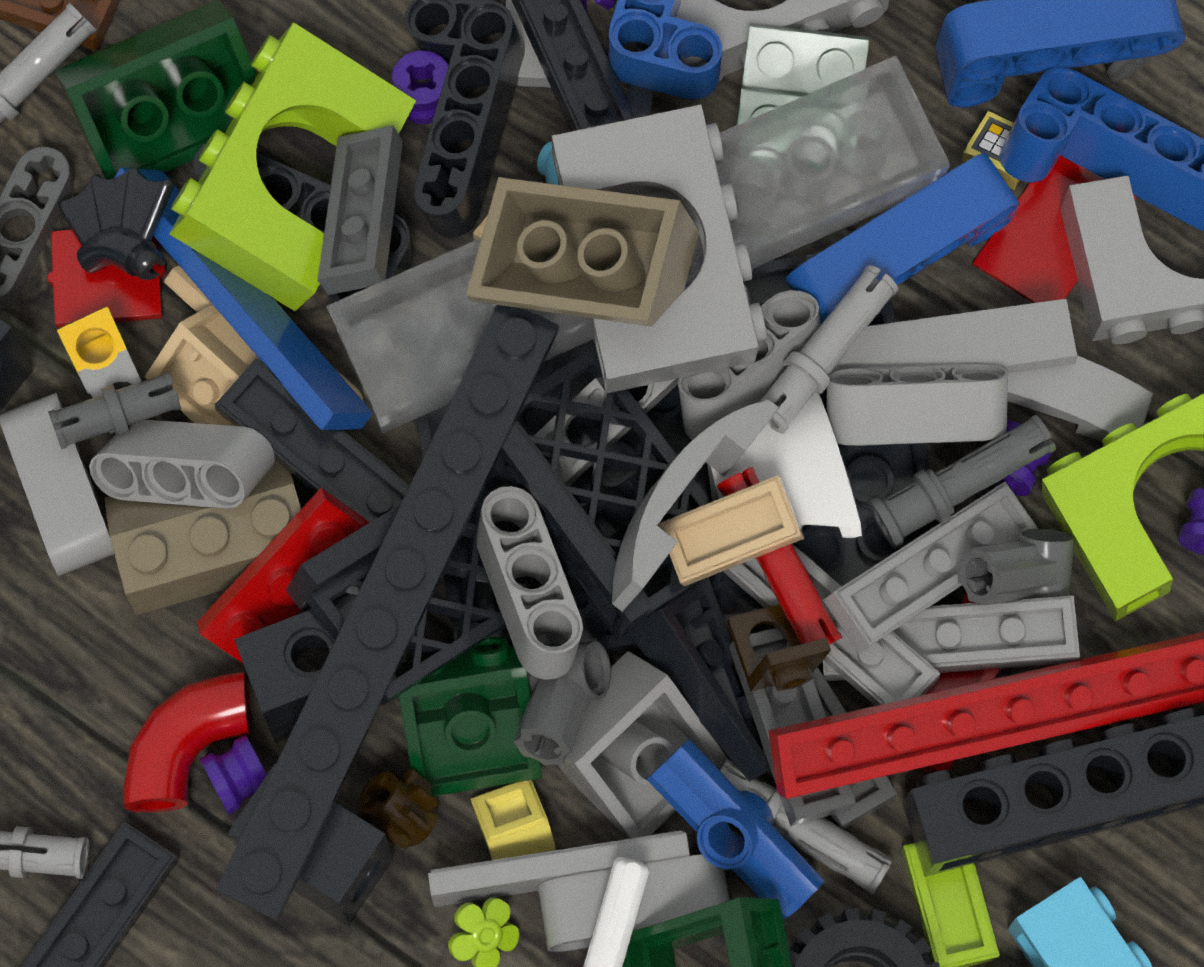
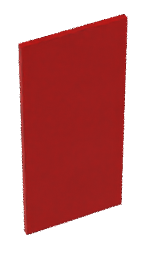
[972,156,1137,303]

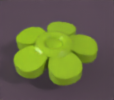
[448,897,520,967]

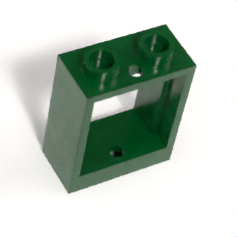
[622,897,792,967]

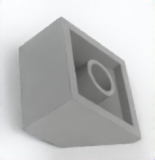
[558,651,728,839]

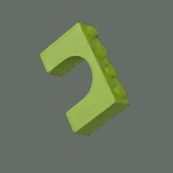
[169,22,416,311]
[1042,394,1204,621]

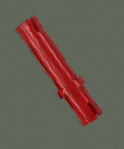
[717,467,843,645]

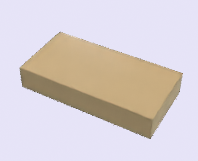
[658,476,804,586]

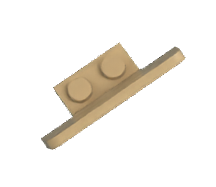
[145,265,363,426]

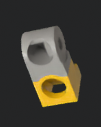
[57,306,142,435]

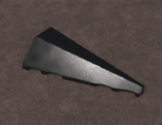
[582,461,771,781]

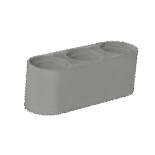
[678,290,821,440]
[827,363,1008,445]
[0,393,115,576]
[89,420,275,509]
[476,486,583,680]
[537,854,730,952]

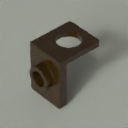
[727,604,831,692]

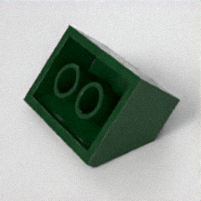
[54,0,257,180]

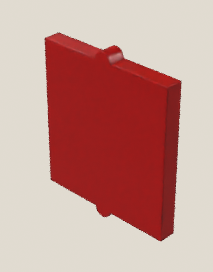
[47,230,166,328]

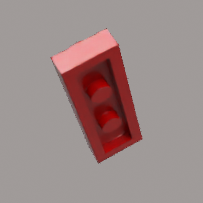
[197,487,369,663]

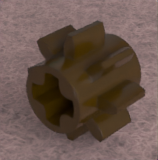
[357,768,439,849]

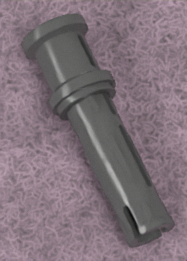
[867,415,1056,549]

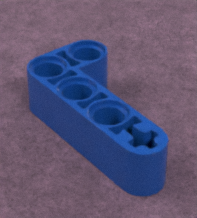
[608,0,722,100]
[935,0,1185,108]
[999,67,1204,231]
[785,152,1020,324]

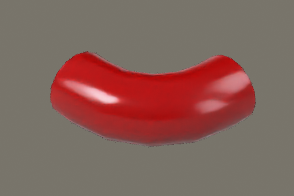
[123,672,252,813]

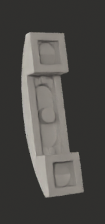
[920,318,1153,441]
[612,399,779,612]

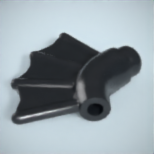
[58,167,174,280]

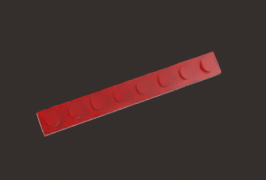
[768,632,1204,799]

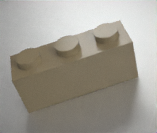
[466,177,699,327]
[104,460,301,615]

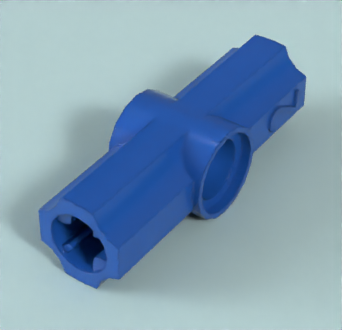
[647,739,825,920]

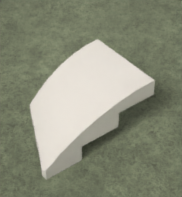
[707,393,862,538]

